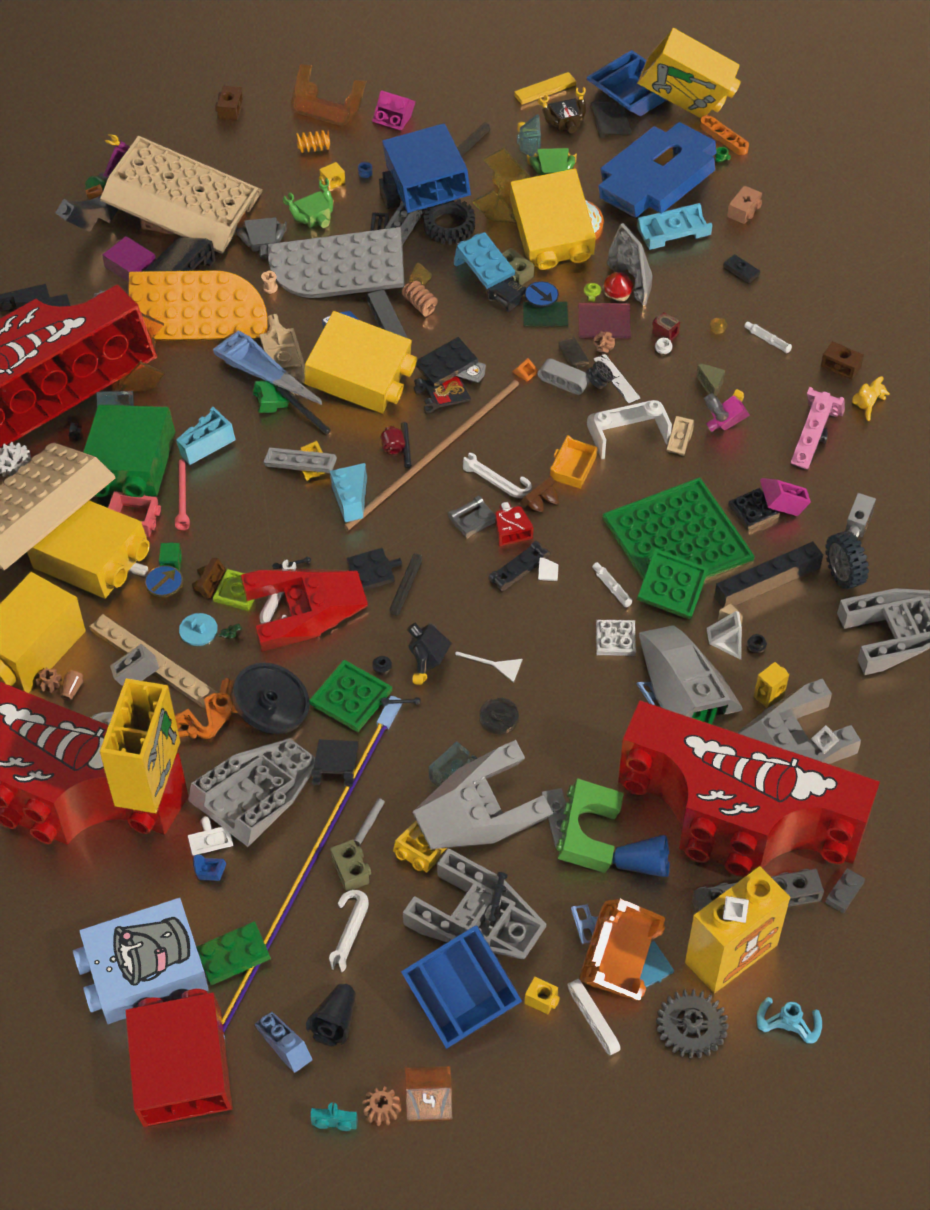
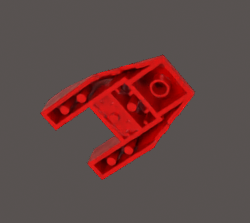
[241,569,368,652]

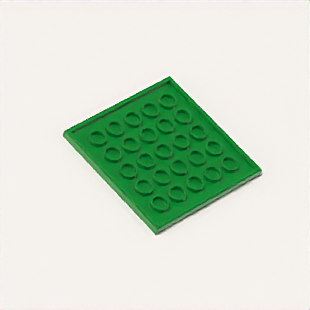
[602,477,755,580]

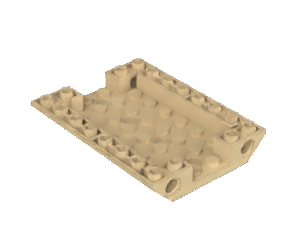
[100,136,263,254]

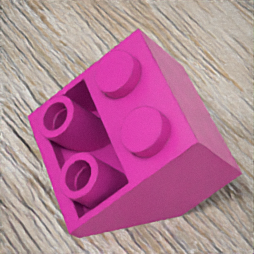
[372,90,416,131]
[760,478,811,516]

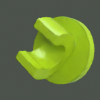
[584,283,601,302]

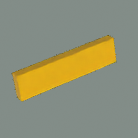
[514,72,576,105]

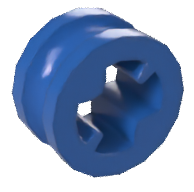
[358,162,373,178]

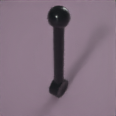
[272,557,311,569]
[380,697,421,706]

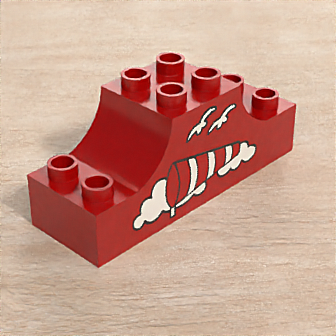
[0,284,157,448]
[0,682,189,845]
[618,701,880,877]

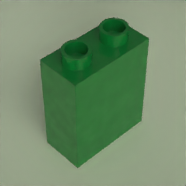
[83,405,176,498]

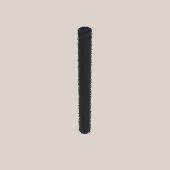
[277,387,331,435]

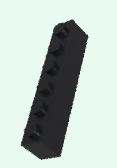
[714,541,824,608]

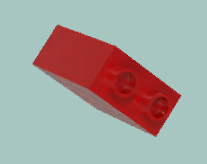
[126,989,233,1127]

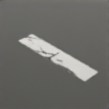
[593,354,640,403]

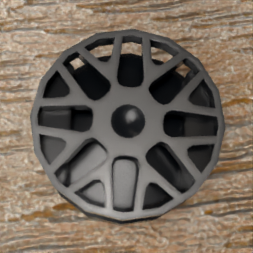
[586,361,614,389]

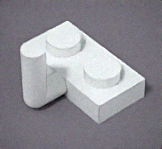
[187,816,233,856]

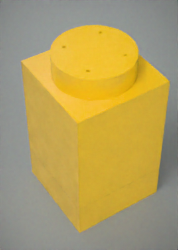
[0,572,86,693]

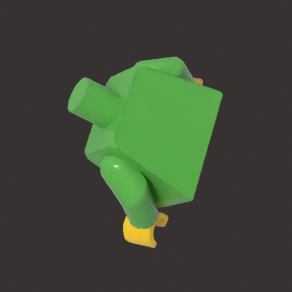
[527,148,577,175]

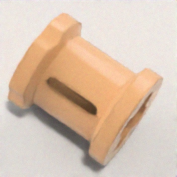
[261,271,278,294]

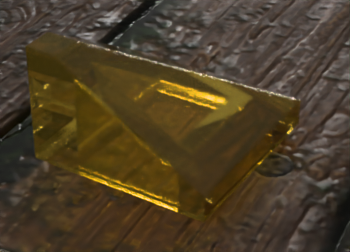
[409,262,432,286]

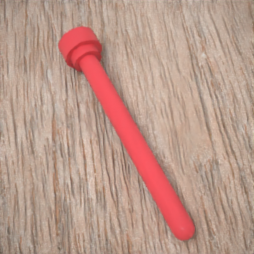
[175,459,190,530]

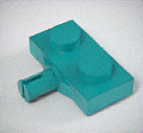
[310,1102,358,1131]

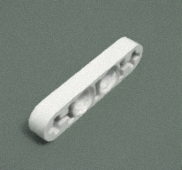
[567,979,620,1055]

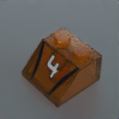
[405,1066,452,1122]

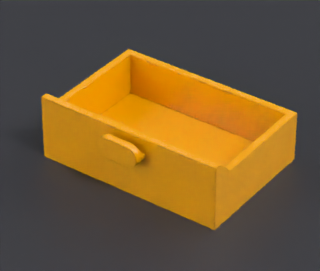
[550,435,598,489]

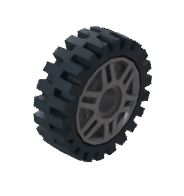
[825,531,869,589]

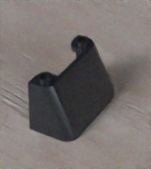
[142,237,216,272]

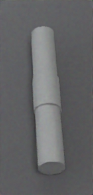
[354,798,385,846]

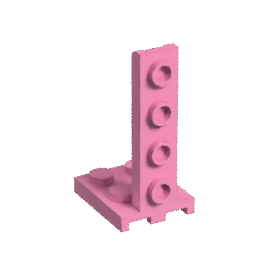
[790,387,845,470]

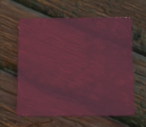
[578,303,631,338]

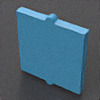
[640,941,674,987]

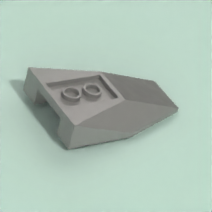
[188,739,315,847]

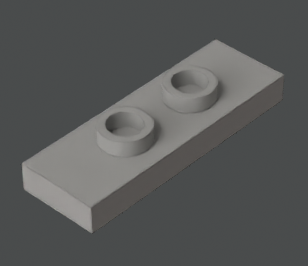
[542,788,566,848]

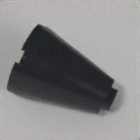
[306,984,356,1046]

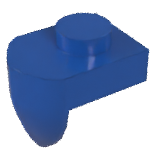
[193,854,226,881]

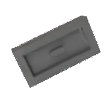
[825,868,865,914]

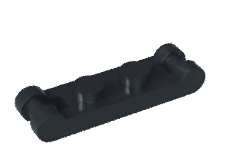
[488,541,551,591]

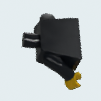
[407,622,452,685]

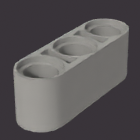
[537,358,590,395]

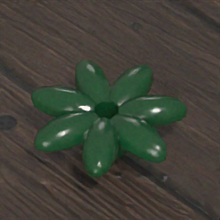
[218,624,242,639]

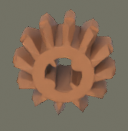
[362,1086,401,1126]

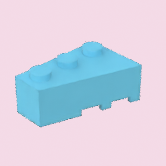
[176,407,236,465]
[330,463,367,522]

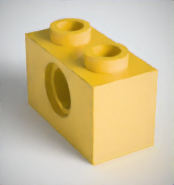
[754,662,789,708]

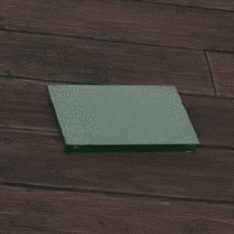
[523,302,568,326]

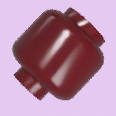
[380,426,405,455]

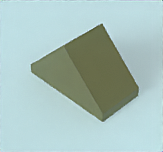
[697,363,725,397]

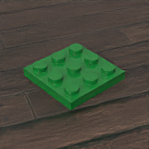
[636,548,709,620]
[309,660,392,732]

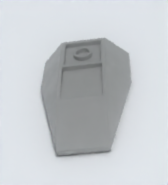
[639,625,743,718]

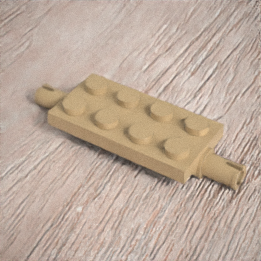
[260,314,305,396]

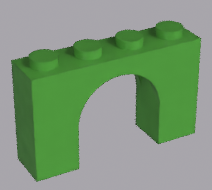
[556,778,624,873]

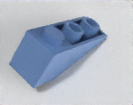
[254,1012,313,1073]

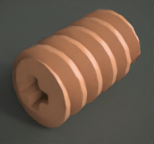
[402,281,438,316]

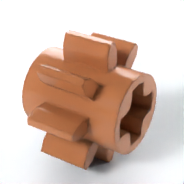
[593,331,615,353]
[36,668,62,693]

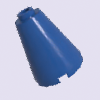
[612,835,670,877]

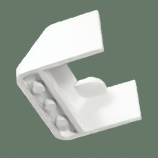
[587,400,672,459]

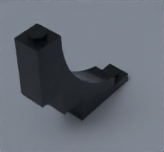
[55,164,142,232]
[0,284,71,312]

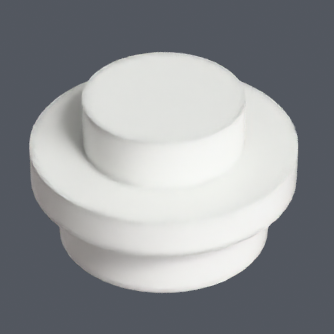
[655,338,672,354]

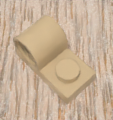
[667,416,694,456]

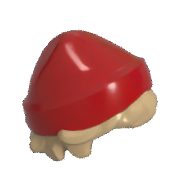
[602,272,634,302]

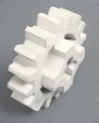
[0,442,32,477]

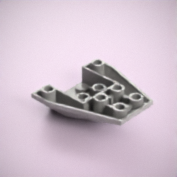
[607,223,653,306]

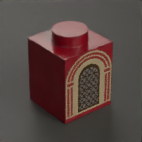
[652,312,680,341]

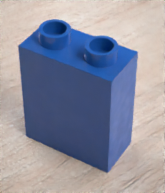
[382,123,471,213]

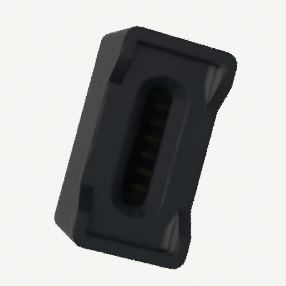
[379,170,401,209]
[488,277,526,312]

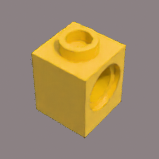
[319,162,345,191]
[525,977,560,1015]

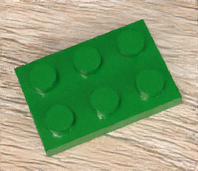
[196,921,271,986]

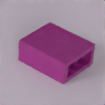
[102,236,156,282]

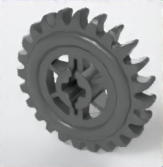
[656,989,729,1058]

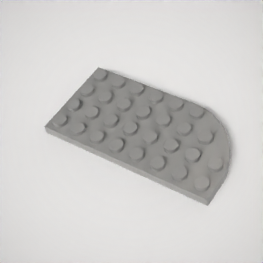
[268,227,404,298]

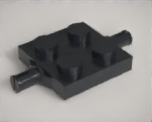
[347,548,402,591]

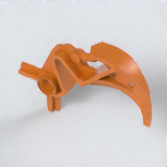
[174,678,238,739]

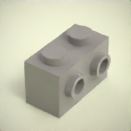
[110,644,159,686]

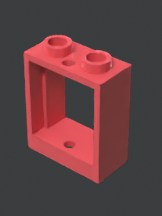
[108,491,161,537]

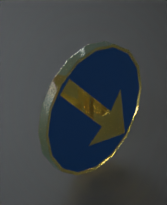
[145,566,183,597]

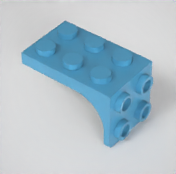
[453,232,515,289]

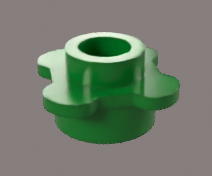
[714,147,731,162]

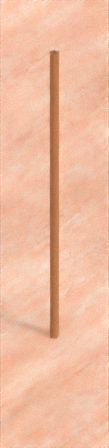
[344,380,519,531]

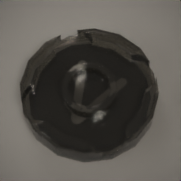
[480,698,519,734]

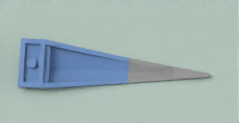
[213,330,322,404]

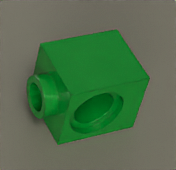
[159,542,182,572]

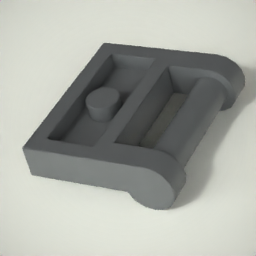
[447,495,495,538]

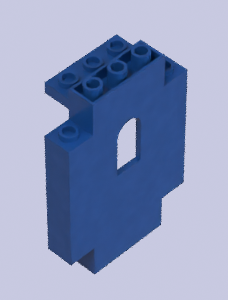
[598,122,716,218]

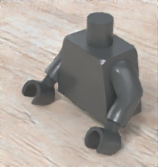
[236,217,287,258]

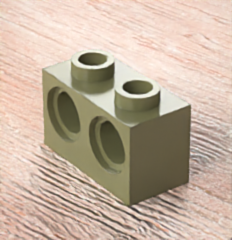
[502,248,534,285]
[330,839,371,892]

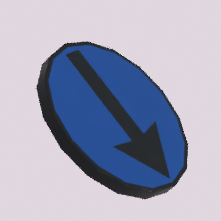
[525,281,559,308]

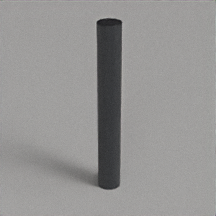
[401,422,412,468]

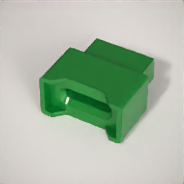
[253,381,289,413]

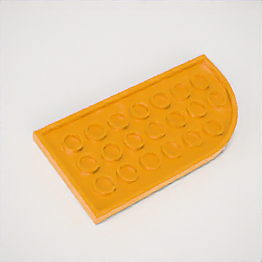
[129,271,268,341]

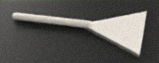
[455,652,522,683]

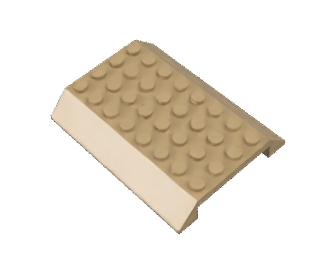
[0,443,115,570]

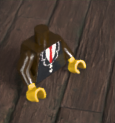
[538,87,586,133]

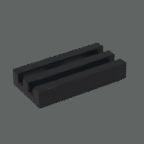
[370,212,389,231]

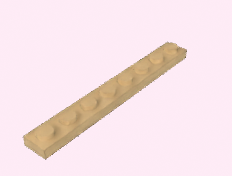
[89,614,218,709]

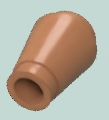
[61,670,83,701]

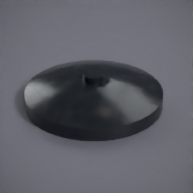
[231,663,310,734]

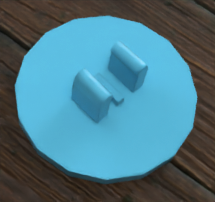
[179,613,218,646]

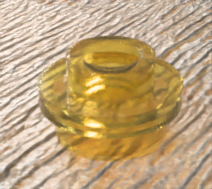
[710,318,728,334]

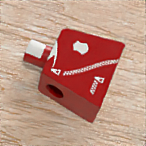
[495,502,534,546]

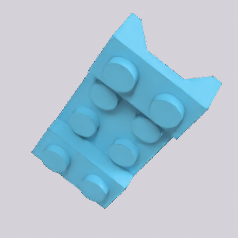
[637,203,712,250]

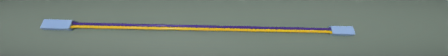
[222,696,402,1039]

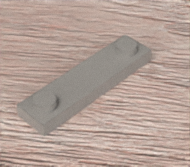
[264,448,337,473]

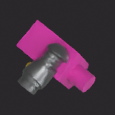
[704,389,750,432]

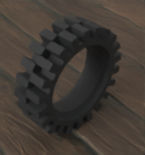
[424,199,475,244]

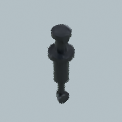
[488,872,508,921]

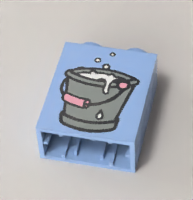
[73,898,209,1024]

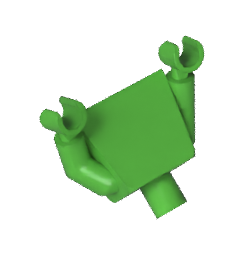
[283,178,333,228]

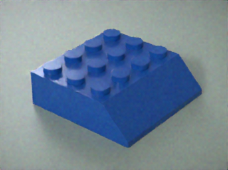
[586,50,666,116]
[401,925,522,1049]

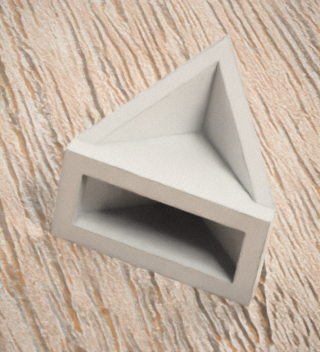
[707,611,742,659]

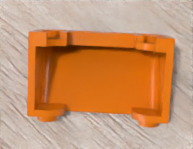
[579,899,666,1000]

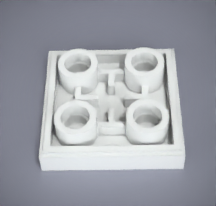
[596,620,636,656]

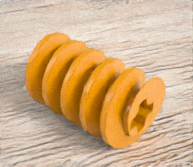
[296,130,330,153]

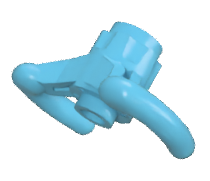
[756,997,822,1044]

